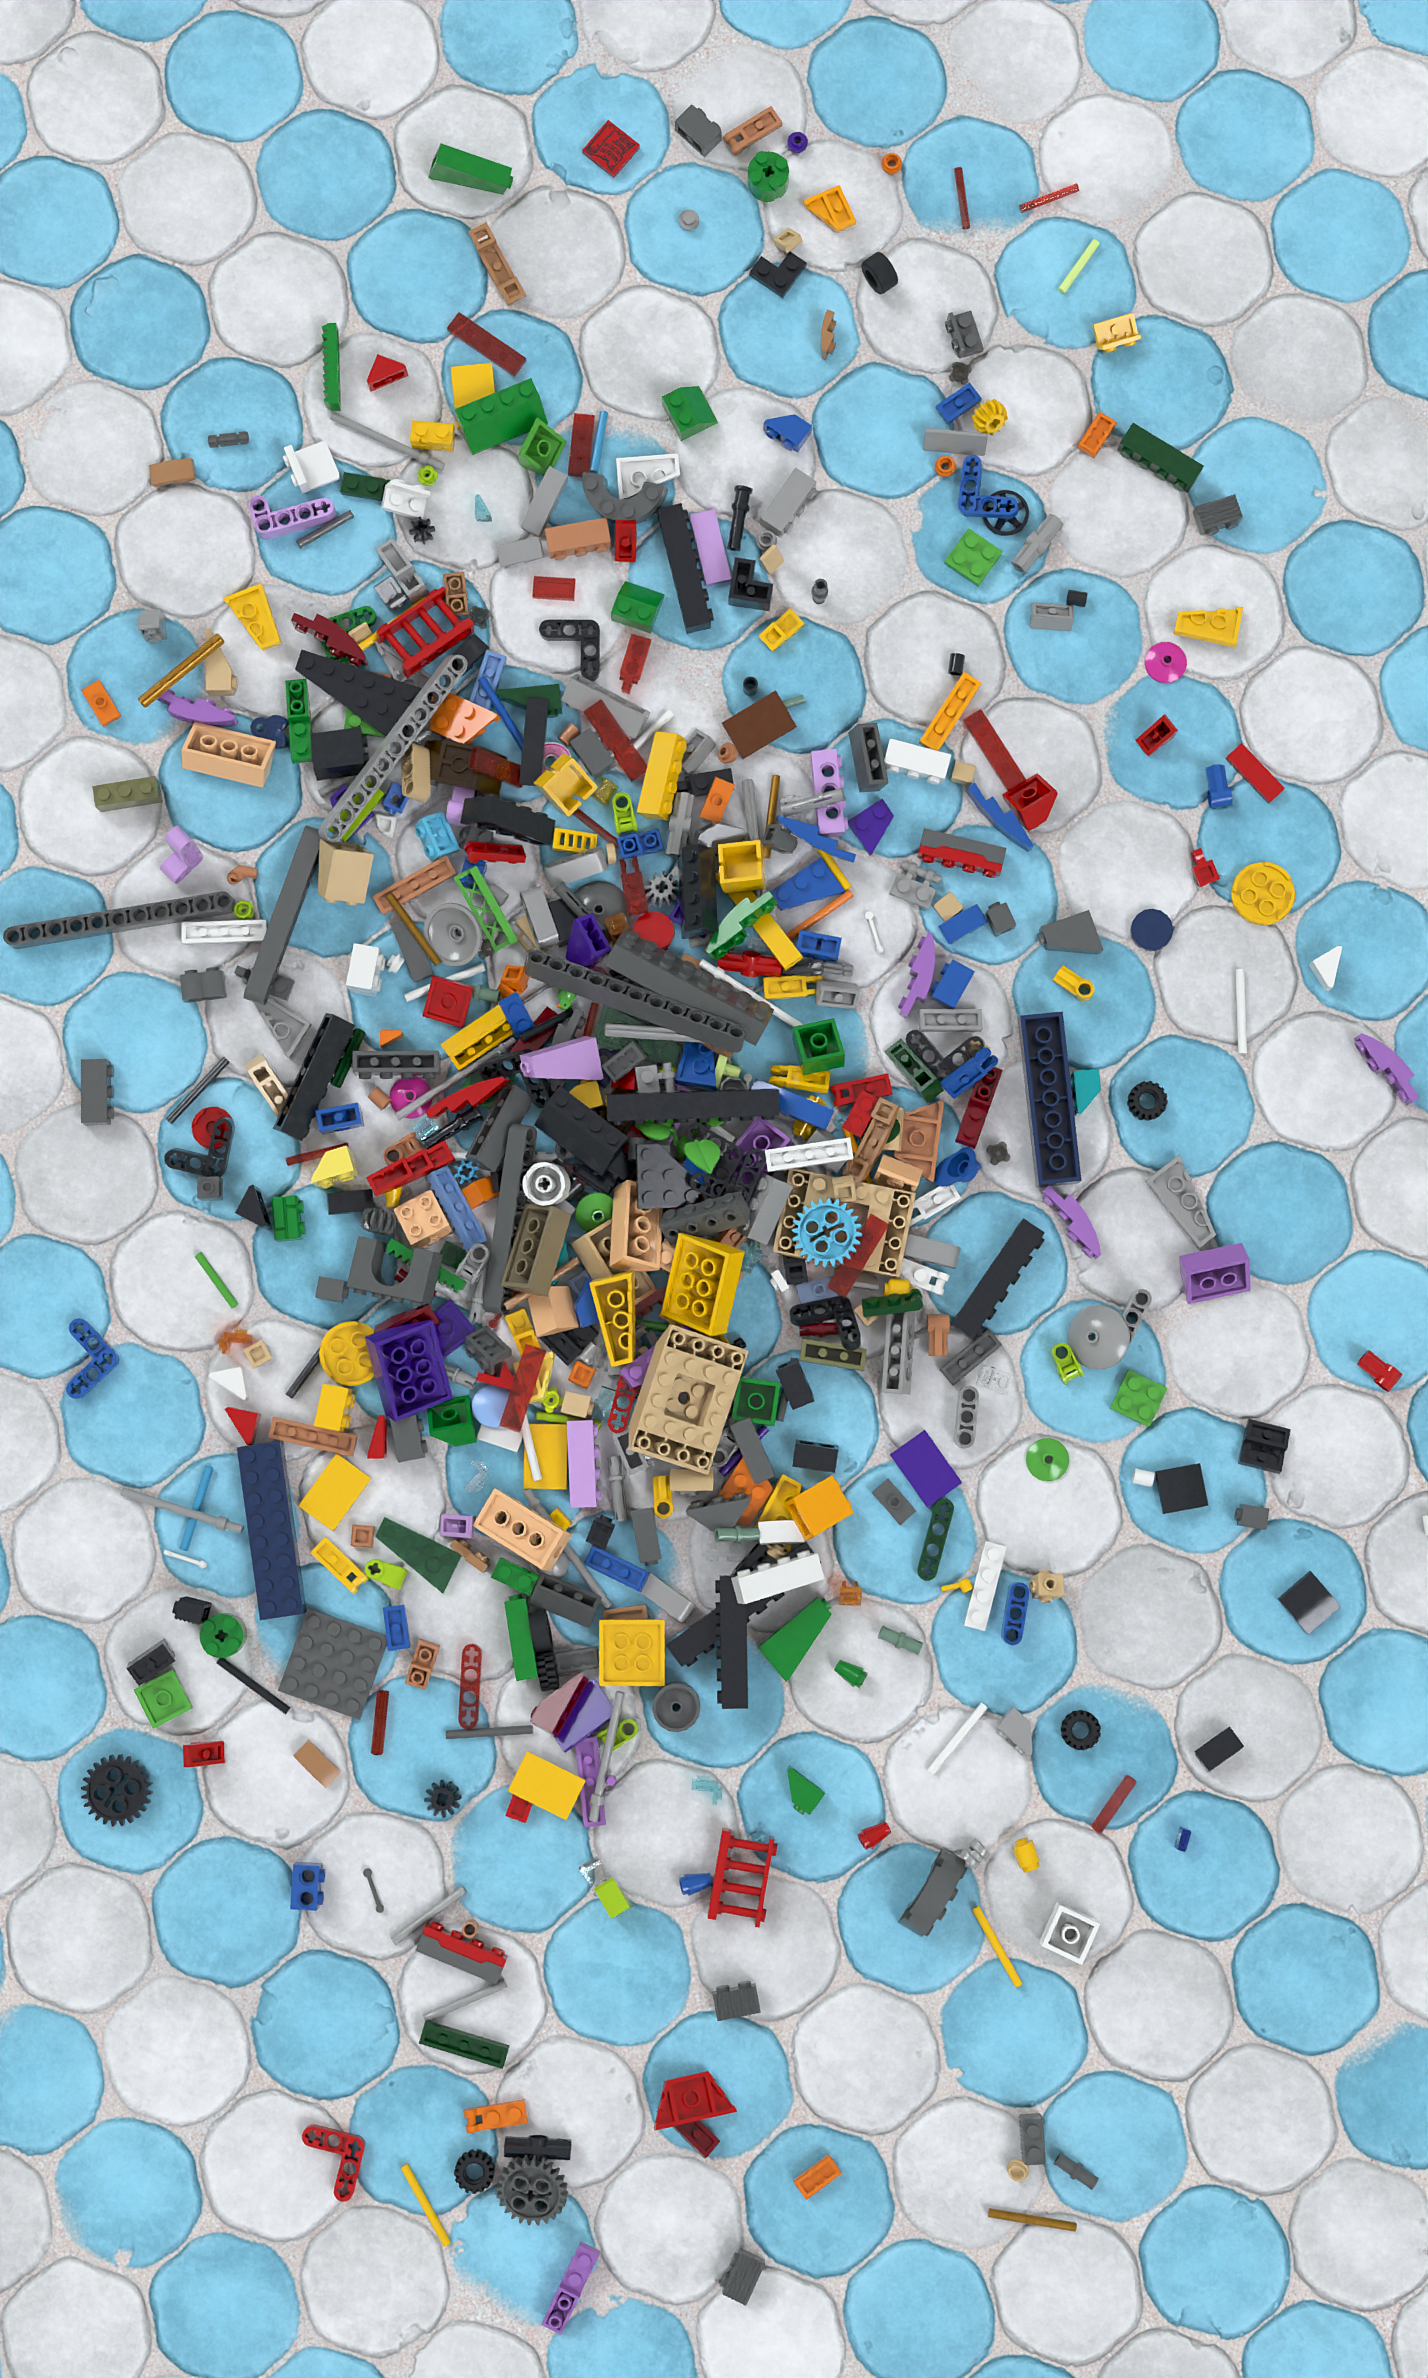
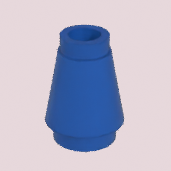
[679,1873,713,1896]

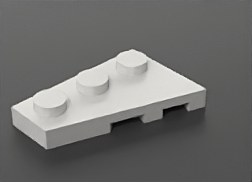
[616,453,680,499]

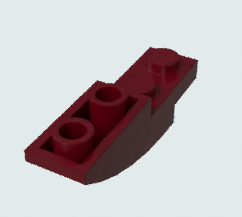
[291,613,368,667]
[955,1067,1003,1149]

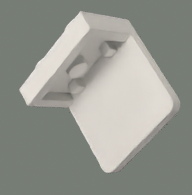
[283,441,340,494]

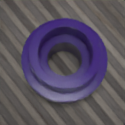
[787,132,808,153]

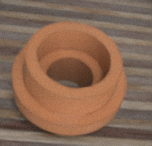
[718,742,738,764]

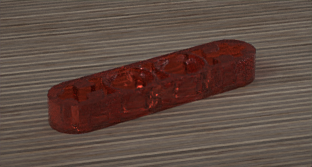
[458,1643,482,1729]

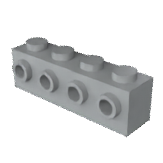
[561,674,650,739]

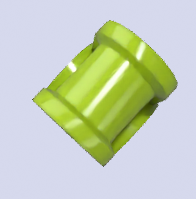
[612,792,638,835]
[1050,1343,1084,1385]
[365,1559,408,1590]
[596,1717,639,1751]

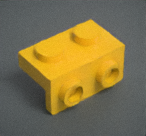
[1092,312,1142,353]

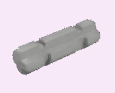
[812,959,854,977]

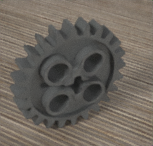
[496,2155,568,2226]

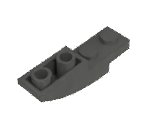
[549,1008,586,1093]

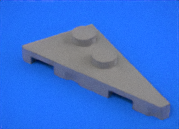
[375,641,432,714]
[252,998,312,1059]

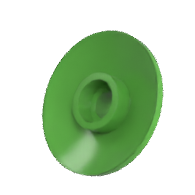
[575,1192,613,1232]
[1026,1438,1069,1481]

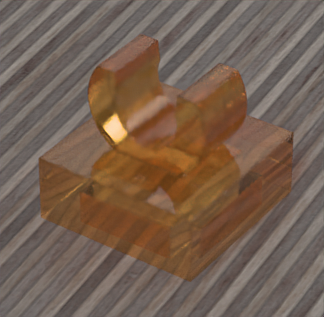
[839,1581,862,1606]

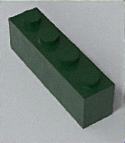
[1117,423,1204,493]

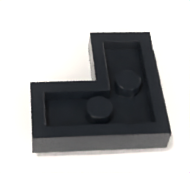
[749,252,807,298]

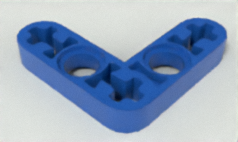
[958,455,1019,519]
[66,1318,119,1399]

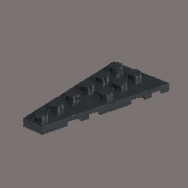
[295,649,422,737]

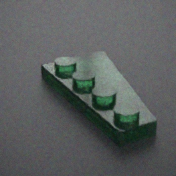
[375,1517,462,1594]

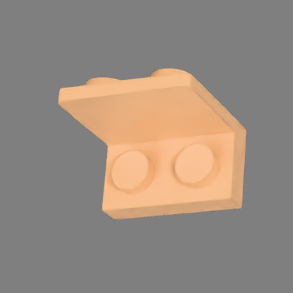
[394,1190,454,1249]

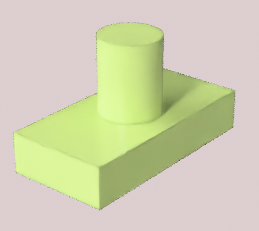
[715,1055,741,1089]

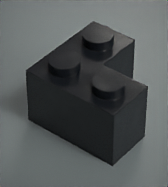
[728,557,773,612]

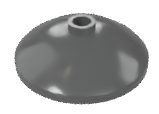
[574,881,631,943]

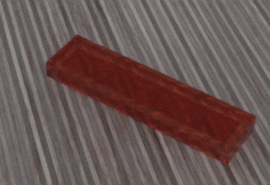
[447,312,527,377]
[583,699,647,782]
[963,709,1026,791]
[826,1214,889,1299]
[499,1344,546,1433]

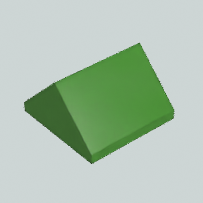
[518,418,567,476]

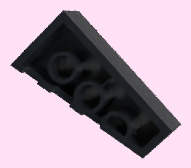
[460,794,556,846]

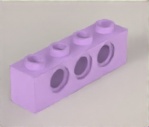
[810,749,848,838]

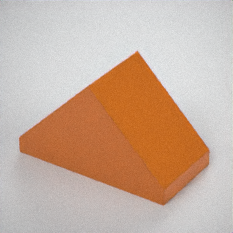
[461,1176,499,1210]

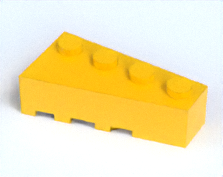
[589,1270,636,1367]

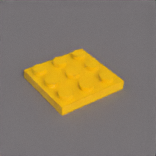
[599,1619,665,1686]

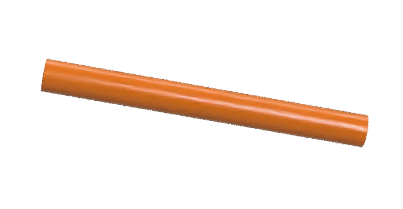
[786,890,854,941]

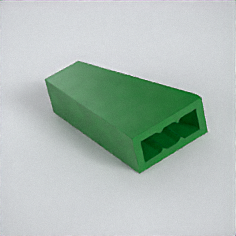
[428,143,513,195]
[504,1594,538,1681]
[758,1597,832,1682]

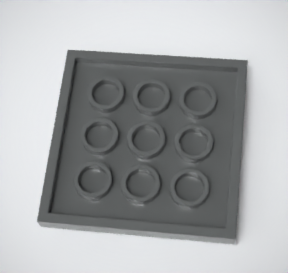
[278,1608,387,1720]

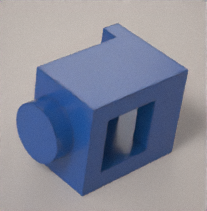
[381,780,409,815]
[459,856,487,889]

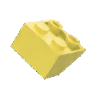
[311,1146,359,1189]

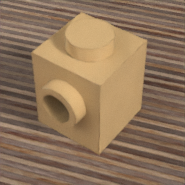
[561,1391,594,1419]

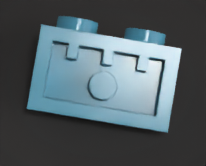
[415,811,460,863]

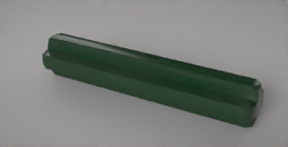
[330,1028,365,1088]

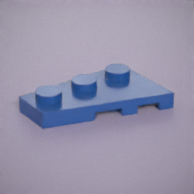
[770,857,845,911]
[675,1042,717,1090]

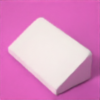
[476,1424,523,1452]

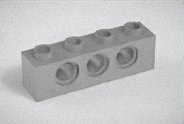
[882,1311,916,1395]

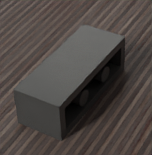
[848,723,888,793]
[81,1059,114,1126]
[529,1572,602,1628]

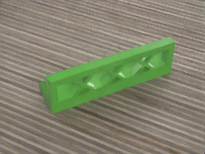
[453,865,518,952]

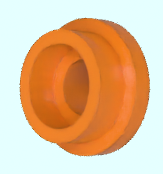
[881,153,902,174]
[935,456,956,477]

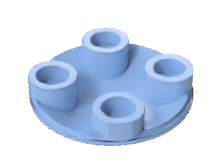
[472,1385,515,1427]

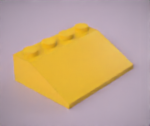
[661,1233,745,1336]

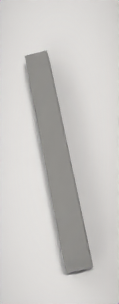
[318,655,467,842]

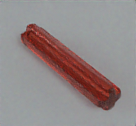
[371,1690,389,1755]
[1091,1775,1136,1833]

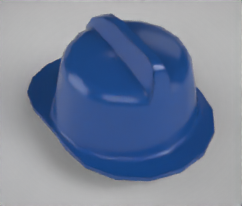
[934,1147,982,1187]

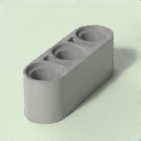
[544,847,608,887]
[520,886,560,949]
[904,1234,961,1269]
[1121,1289,1152,1344]
[954,1386,979,1448]
[640,1569,696,1623]

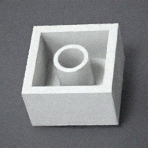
[346,943,386,997]
[1039,1902,1100,1965]

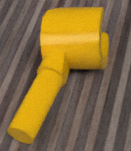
[941,1579,973,1593]

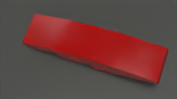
[425,1076,511,1119]
[366,1140,455,1197]

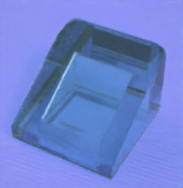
[475,494,492,522]
[413,1116,438,1140]

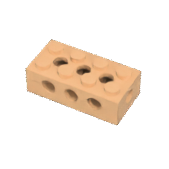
[472,1488,572,1572]

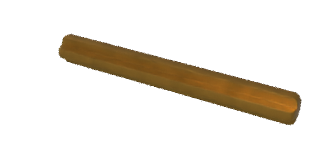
[138,633,224,708]

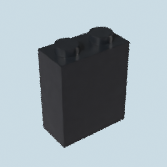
[310,727,369,781]

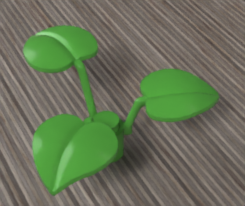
[634,1118,725,1174]

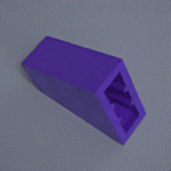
[565,913,612,969]

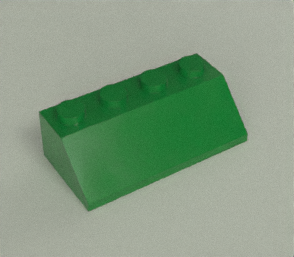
[454,378,548,455]

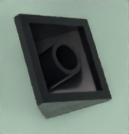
[235,1185,272,1231]

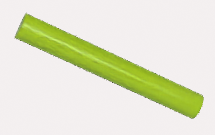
[536,1411,601,1429]

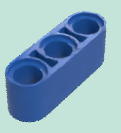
[1001,1582,1029,1645]

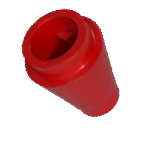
[857,1822,891,1850]

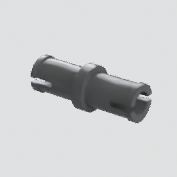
[812,578,828,604]
[1054,2152,1099,2190]

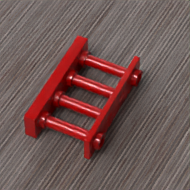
[376,586,474,679]
[707,1828,778,1928]

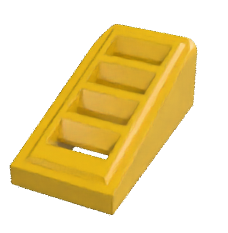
[553,828,598,854]

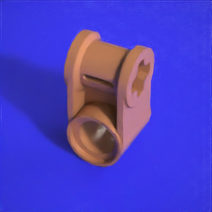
[383,1132,425,1165]

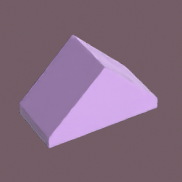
[440,1514,475,1538]

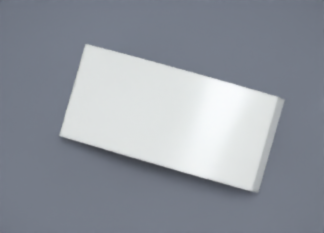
[758,1520,805,1545]

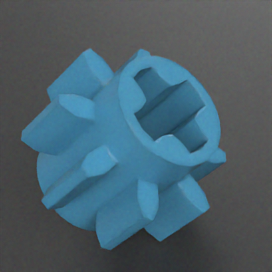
[454,1159,480,1185]

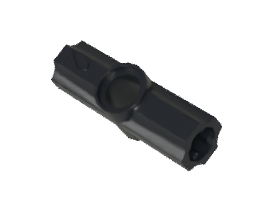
[504,2135,572,2162]

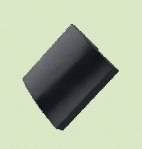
[538,1325,600,1366]
[1238,1419,1291,1474]
[1155,1463,1208,1514]
[1278,1571,1341,1635]

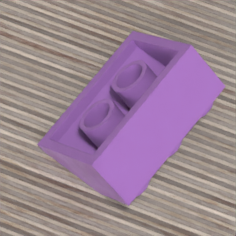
[722,1116,795,1193]
[1179,1243,1251,1304]

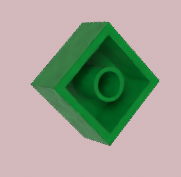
[792,1018,845,1076]
[732,1377,780,1426]

